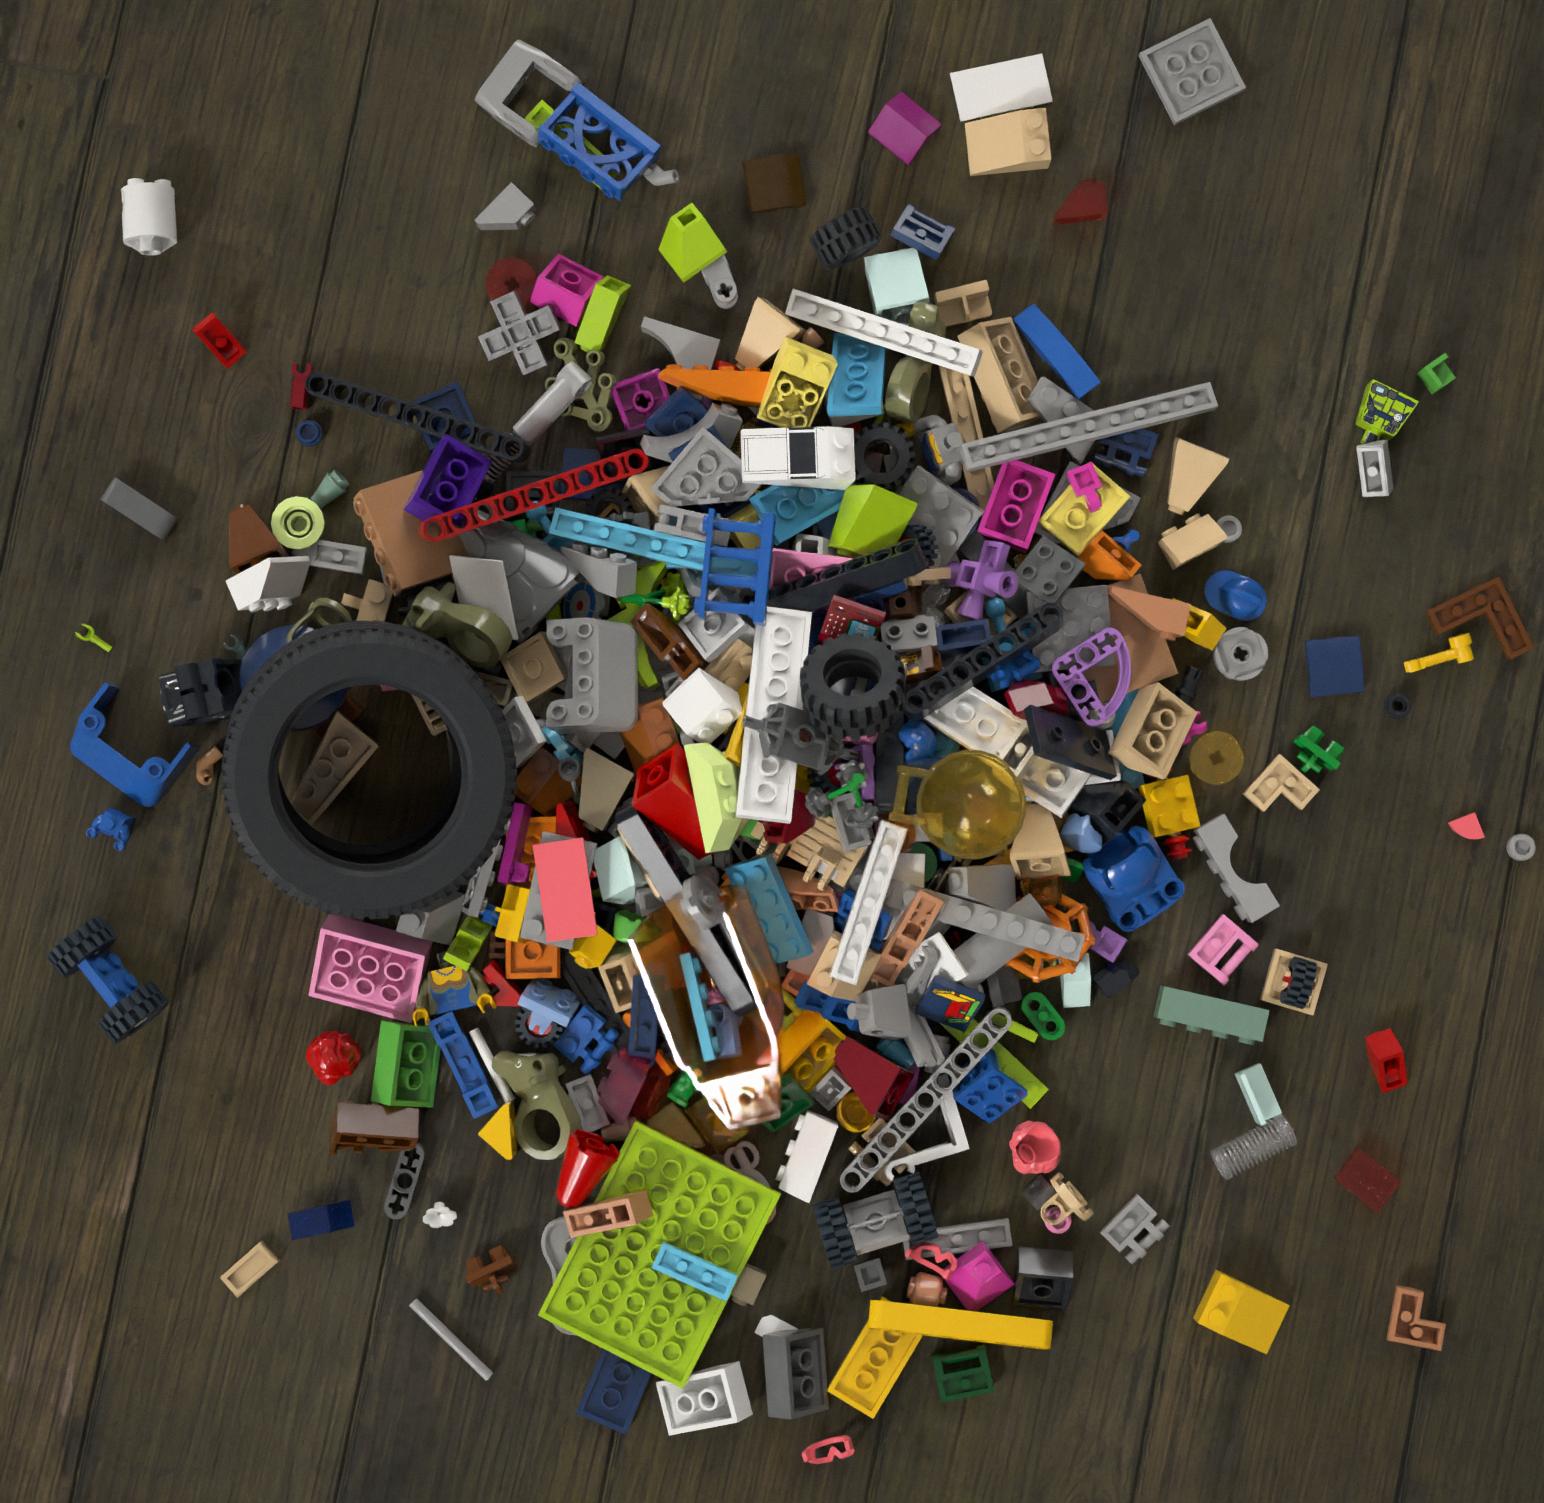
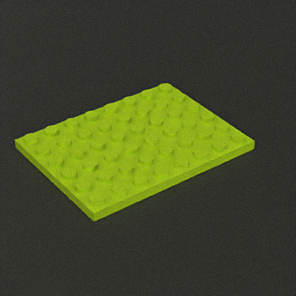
[538,1120,781,1389]

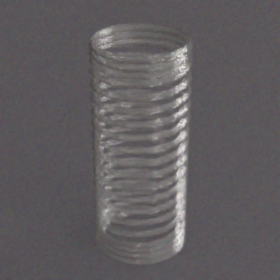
[1210,1114,1298,1181]

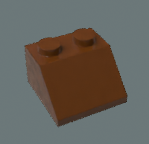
[515,747,582,817]

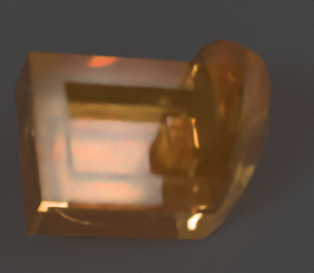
[1020,874,1063,907]

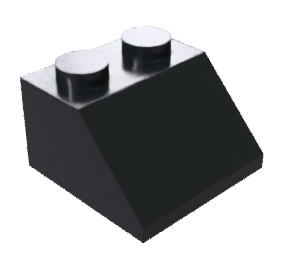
[1012,1247,1073,1311]

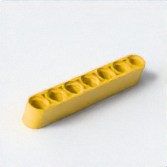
[868,1300,1053,1349]

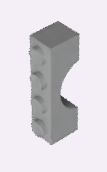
[1193,814,1280,923]

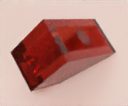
[1052,179,1108,226]

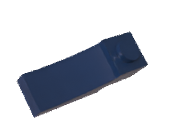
[935,619,991,661]

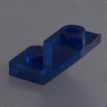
[287,1200,355,1240]

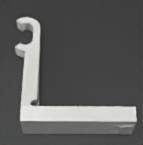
[884,1073,970,1181]

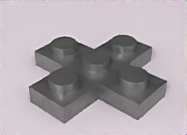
[478,290,561,375]

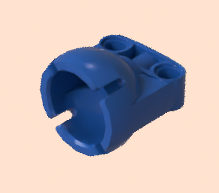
[1083,826,1185,932]

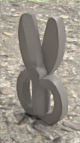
[724,1141,770,1188]

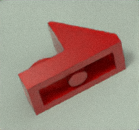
[192,312,247,369]
[483,959,524,1007]

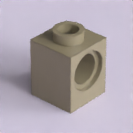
[731,1263,767,1306]

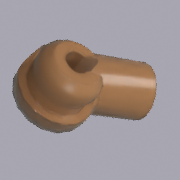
[196,746,223,785]

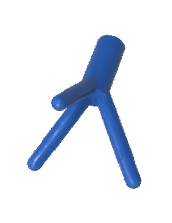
[1110,529,1140,554]

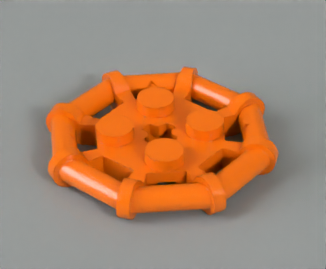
[1005,888,1096,983]

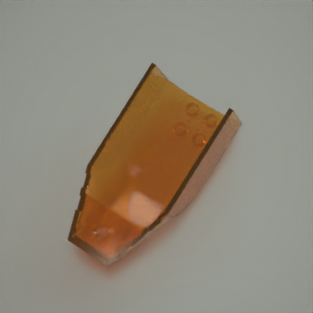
[628,884,784,1130]

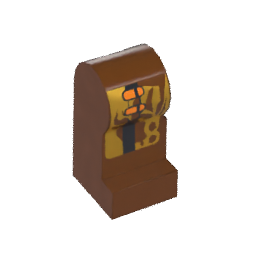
[900,644,943,684]

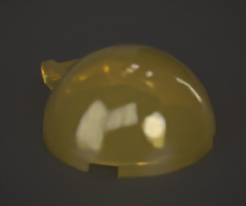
[888,750,1026,859]

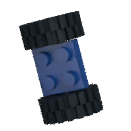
[46,916,170,1044]

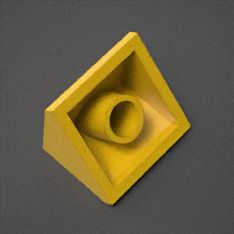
[478,1100,517,1160]

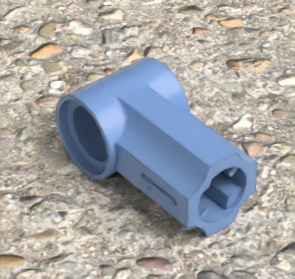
[708,1004,743,1058]

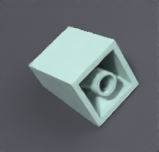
[864,248,929,326]

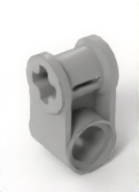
[701,255,738,309]

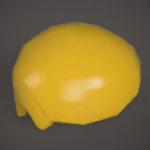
[836,1092,876,1132]

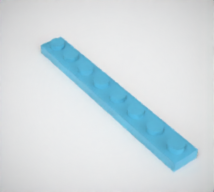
[549,507,758,577]

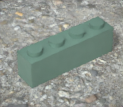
[1154,985,1269,1045]

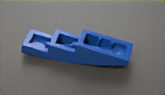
[1012,303,1101,400]
[794,979,860,1032]

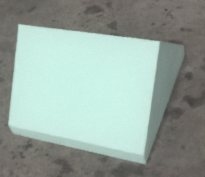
[594,836,635,905]

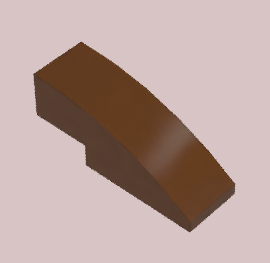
[630,603,709,680]

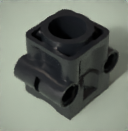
[159,658,242,727]

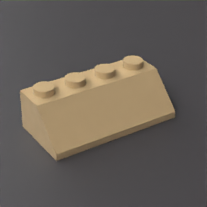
[957,317,1041,433]

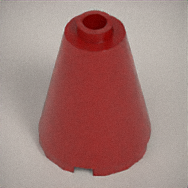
[556,1129,620,1209]

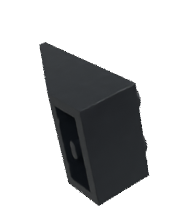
[1066,779,1146,846]

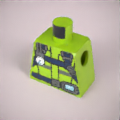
[1356,379,1419,444]

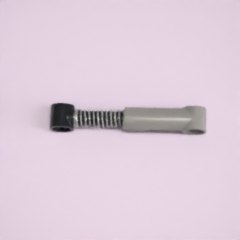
[472,361,593,503]

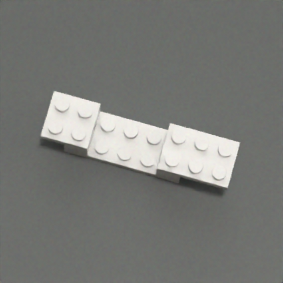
[905,668,1092,818]

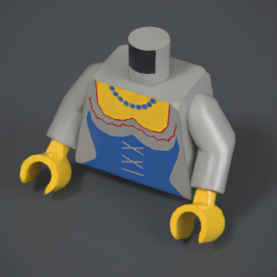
[896,415,964,486]

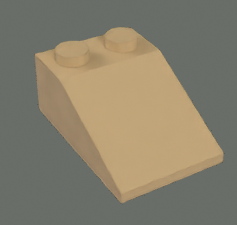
[965,108,1051,176]

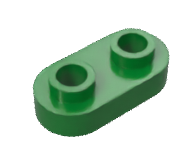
[1021,992,1065,1040]

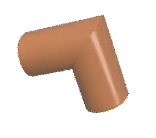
[1386,1285,1446,1351]

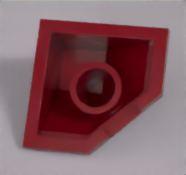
[1004,679,1070,720]
[758,790,817,844]

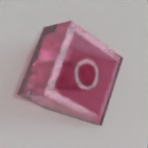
[597,1047,652,1126]

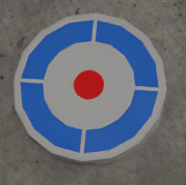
[563,580,605,619]

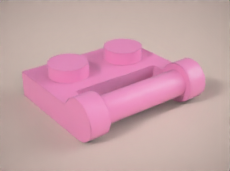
[1187,914,1259,986]

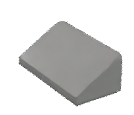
[1356,440,1393,497]

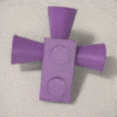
[944,540,1018,620]

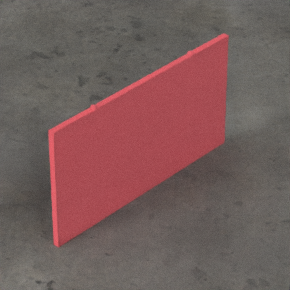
[533,838,598,942]

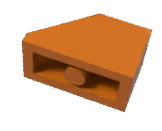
[1077,530,1141,580]

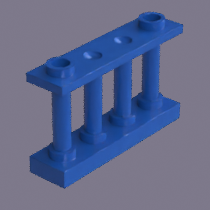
[694,508,776,626]

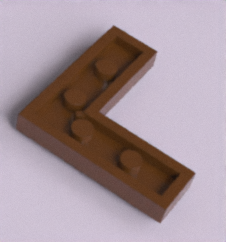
[1425,577,1534,660]

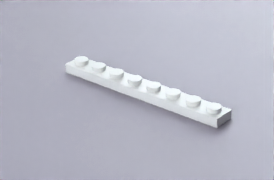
[785,289,983,377]

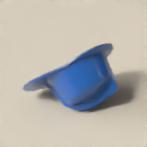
[1204,570,1267,621]

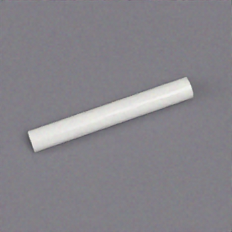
[469,1028,515,1103]

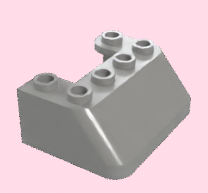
[546,617,638,735]

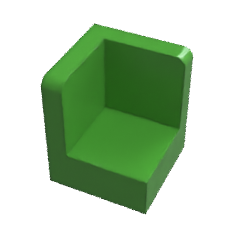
[1417,353,1456,394]

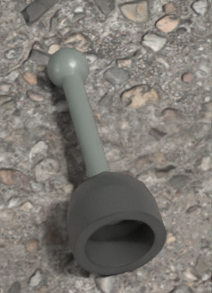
[558,758,581,804]

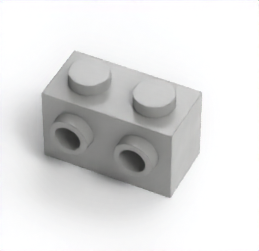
[881,615,938,656]

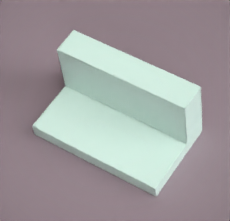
[1234,1063,1282,1126]

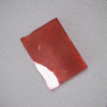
[1334,1147,1402,1213]

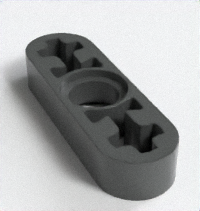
[384,1142,426,1219]

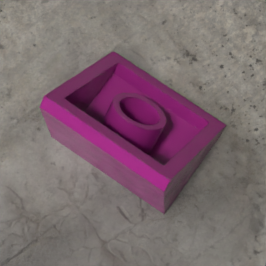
[868,92,942,166]

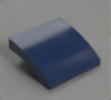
[1305,635,1364,697]

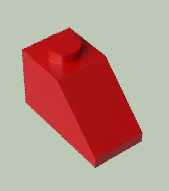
[1365,1028,1408,1094]

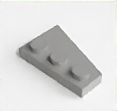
[1027,377,1095,465]

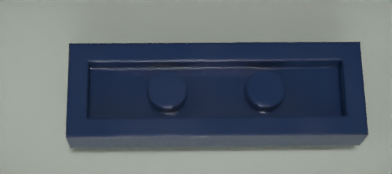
[628,974,662,1058]

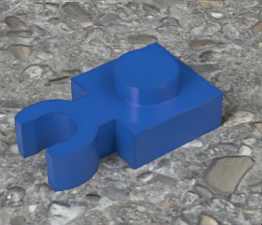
[990,651,1040,689]

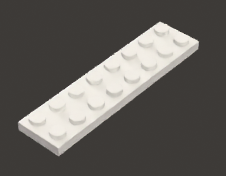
[735,606,812,824]

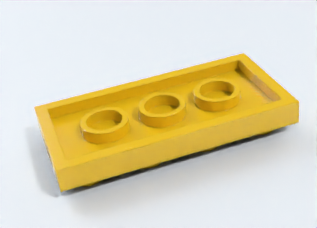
[827,1296,923,1419]

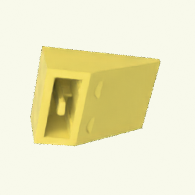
[757,337,838,428]

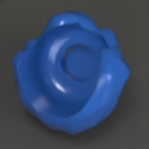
[899,720,937,763]

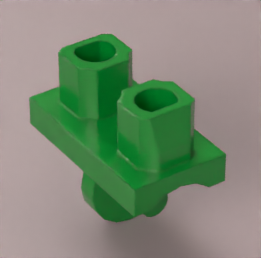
[1293,726,1344,773]

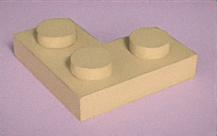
[1243,754,1320,812]

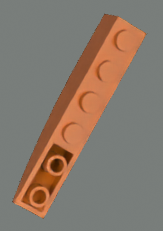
[658,364,772,408]

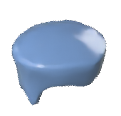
[1059,814,1102,853]

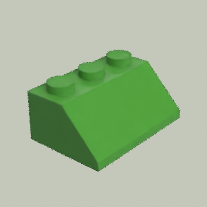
[371,1021,441,1107]

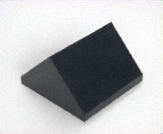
[596,427,658,484]

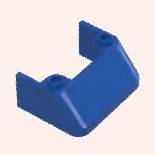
[70,682,200,807]

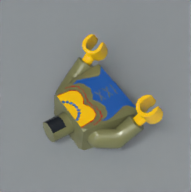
[412,951,496,1027]

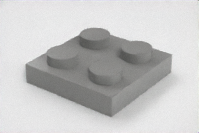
[678,588,750,663]

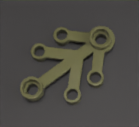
[545,338,616,431]

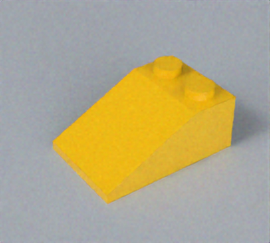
[1193,1270,1290,1354]

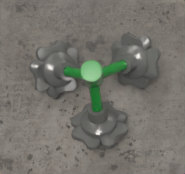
[805,759,879,829]

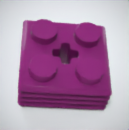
[612,368,670,431]

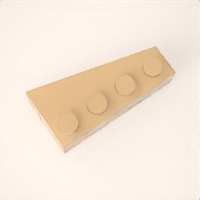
[291,711,379,826]

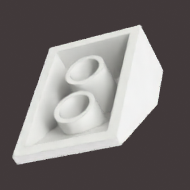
[656,1361,753,1436]

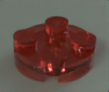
[485,258,537,308]

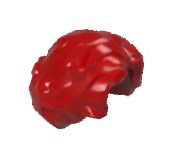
[306,1031,361,1085]

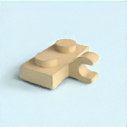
[341,579,393,622]

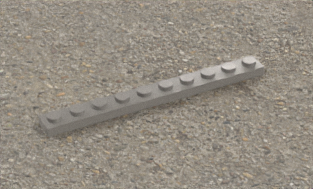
[959,382,1218,472]
[818,868,1085,962]

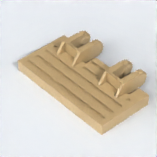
[750,816,872,891]

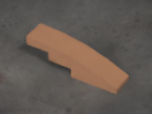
[871,888,944,986]

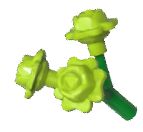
[619,572,690,626]

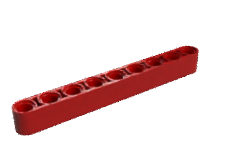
[418,449,648,543]

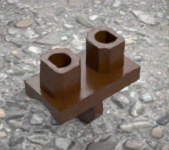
[465,1245,518,1295]

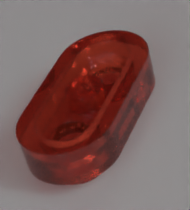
[632,1066,670,1119]

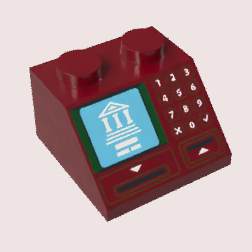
[817,595,886,645]

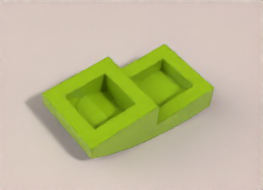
[443,915,493,971]

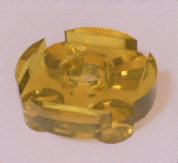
[1189,731,1244,785]

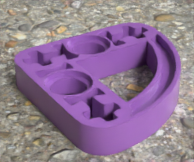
[1051,628,1131,727]

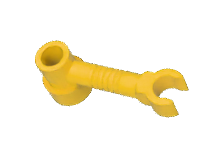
[1404,633,1474,673]

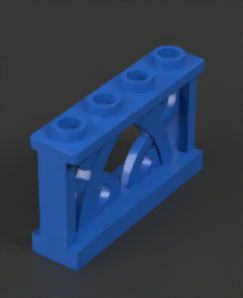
[538,83,661,201]

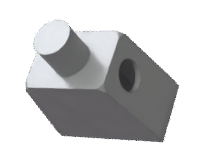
[847,984,912,1041]

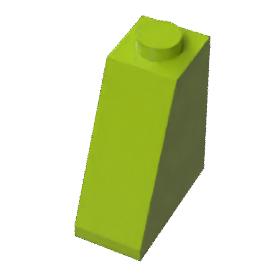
[574,275,631,352]

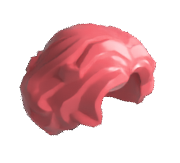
[1009,1120,1061,1174]

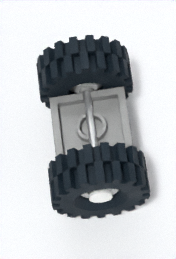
[813,1172,939,1270]

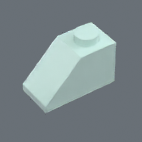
[1059,953,1091,1008]

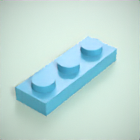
[652,1241,738,1302]

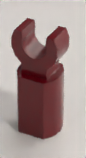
[290,362,313,410]

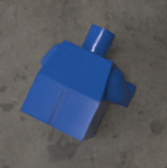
[86,807,137,851]

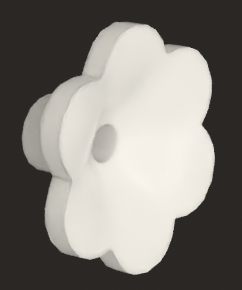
[423,1202,457,1228]

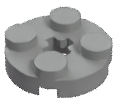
[1213,627,1268,681]
[680,874,726,930]

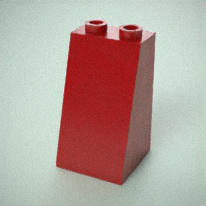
[632,744,739,860]

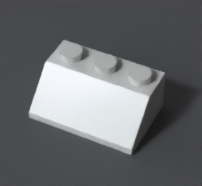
[226,556,311,613]
[775,1110,838,1203]

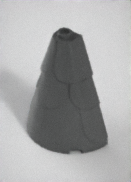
[458,510,585,645]

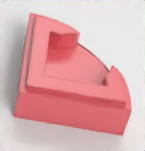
[1448,813,1485,839]

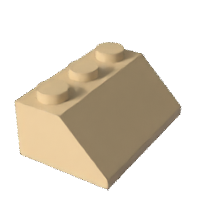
[1108,682,1198,779]

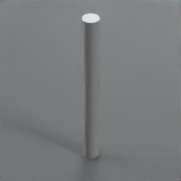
[409,1298,493,1381]

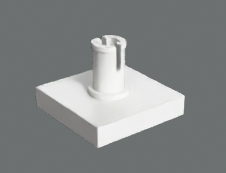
[503,695,546,769]

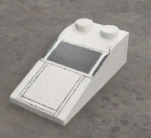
[741,426,856,490]

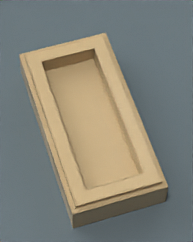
[220,1241,280,1298]

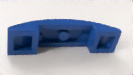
[429,1011,498,1119]

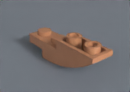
[777,866,840,912]

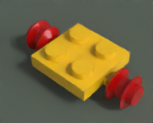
[1138,768,1201,861]

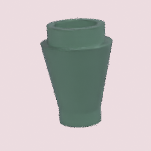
[310,470,350,509]

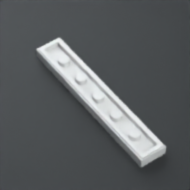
[829,820,908,985]

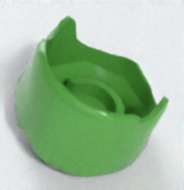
[613,909,657,943]

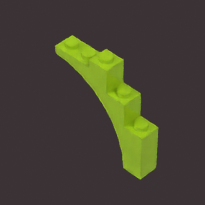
[608,555,670,692]

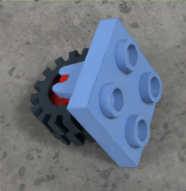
[515,979,581,1048]

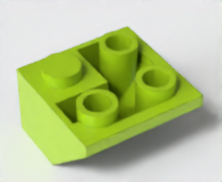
[658,203,727,282]

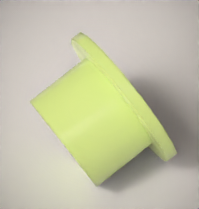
[271,496,325,550]

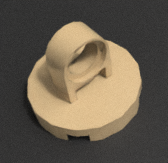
[1040,1172,1094,1225]

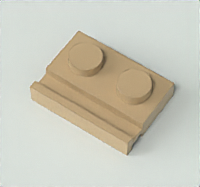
[704,638,753,692]

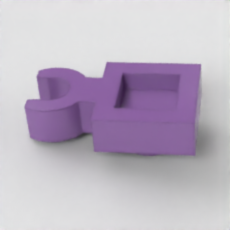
[1079,921,1127,963]

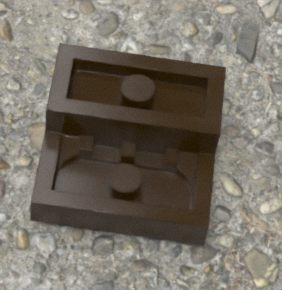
[743,153,807,214]

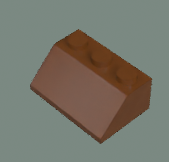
[619,695,684,777]

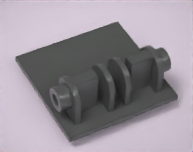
[1014,536,1086,603]

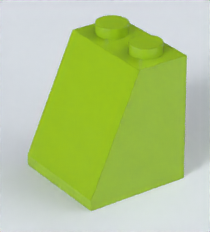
[828,485,918,558]

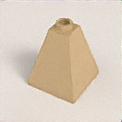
[735,297,806,371]
[1167,437,1229,515]
[622,466,678,531]
[1010,801,1071,880]

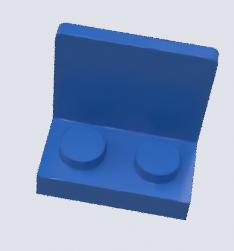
[949,1049,1028,1123]

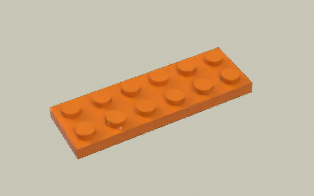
[506,816,560,979]

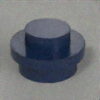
[296,420,323,447]

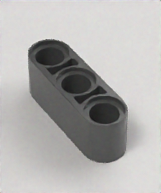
[100,477,179,541]

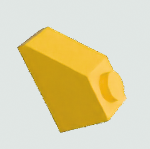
[1172,598,1226,651]
[569,924,617,969]

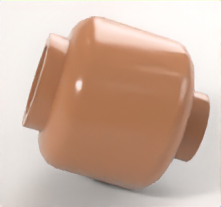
[906,1272,947,1307]

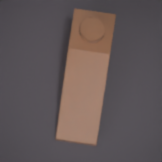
[1108,586,1191,641]
[563,1189,653,1238]

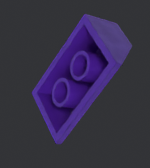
[403,434,492,528]

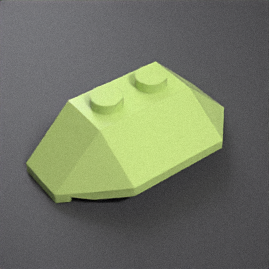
[684,742,750,853]

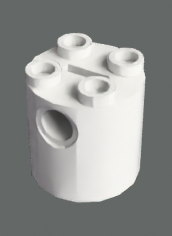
[121,178,177,255]

